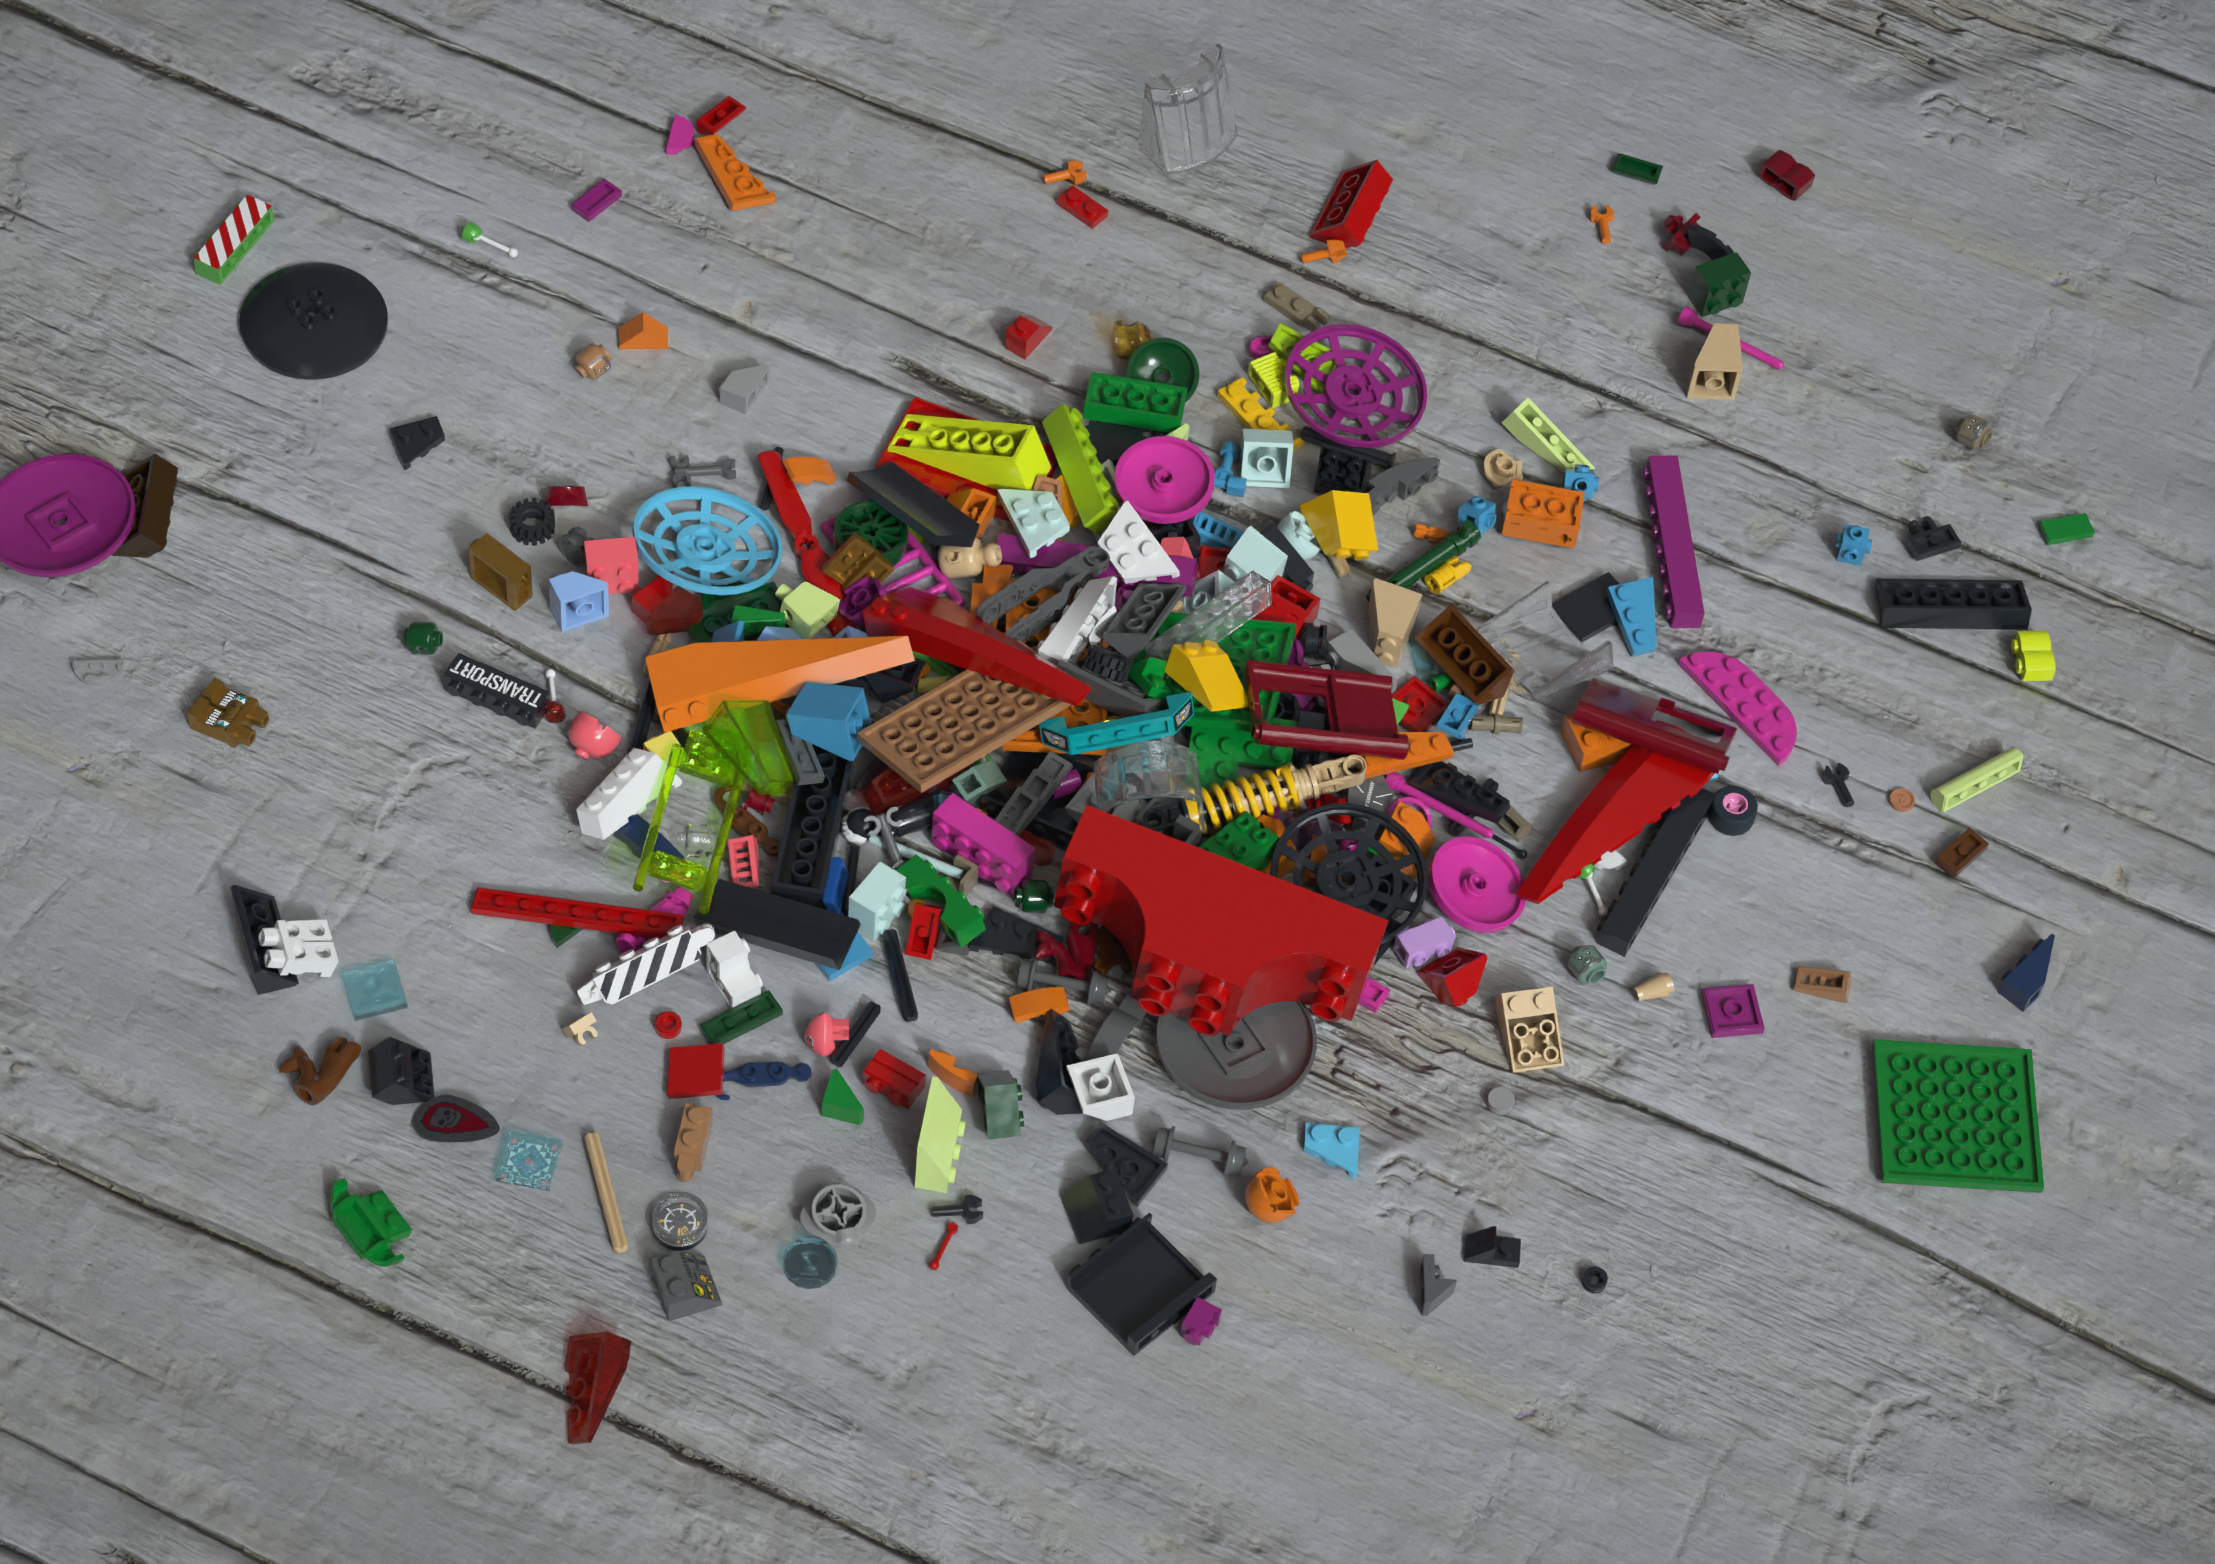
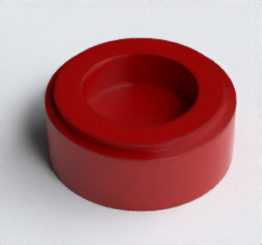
[655,1011,682,1039]

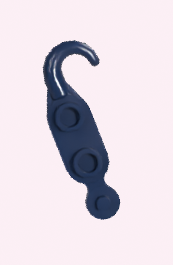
[715,1062,812,1100]

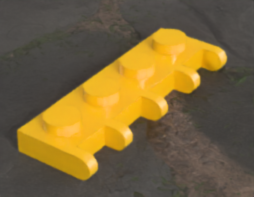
[1217,377,1304,451]

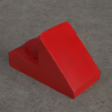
[905,902,942,960]

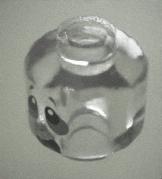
[677,823,717,858]

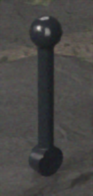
[1482,828,1528,859]

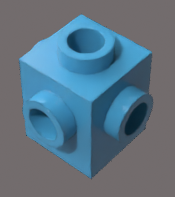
[1562,464,1599,501]
[1457,496,1496,534]
[1835,524,1872,566]

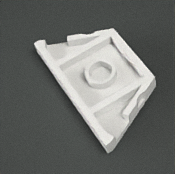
[1097,500,1180,584]

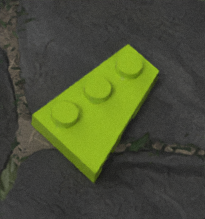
[1268,323,1336,394]

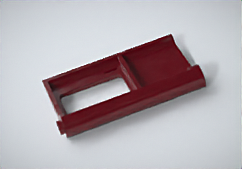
[1244,660,1409,760]
[1572,678,1737,774]

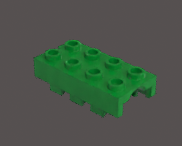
[1198,811,1280,871]

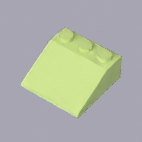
[915,1076,966,1193]

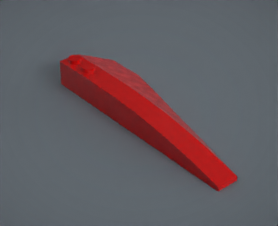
[862,587,1091,706]
[1516,720,1715,904]

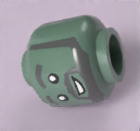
[1568,945,1607,984]

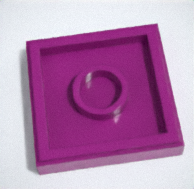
[1701,984,1765,1038]

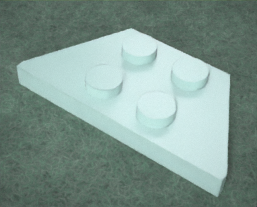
[998,489,1070,558]

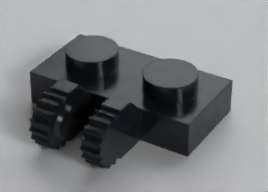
[1905,516,1961,561]

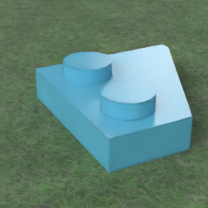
[1304,1123,1360,1178]

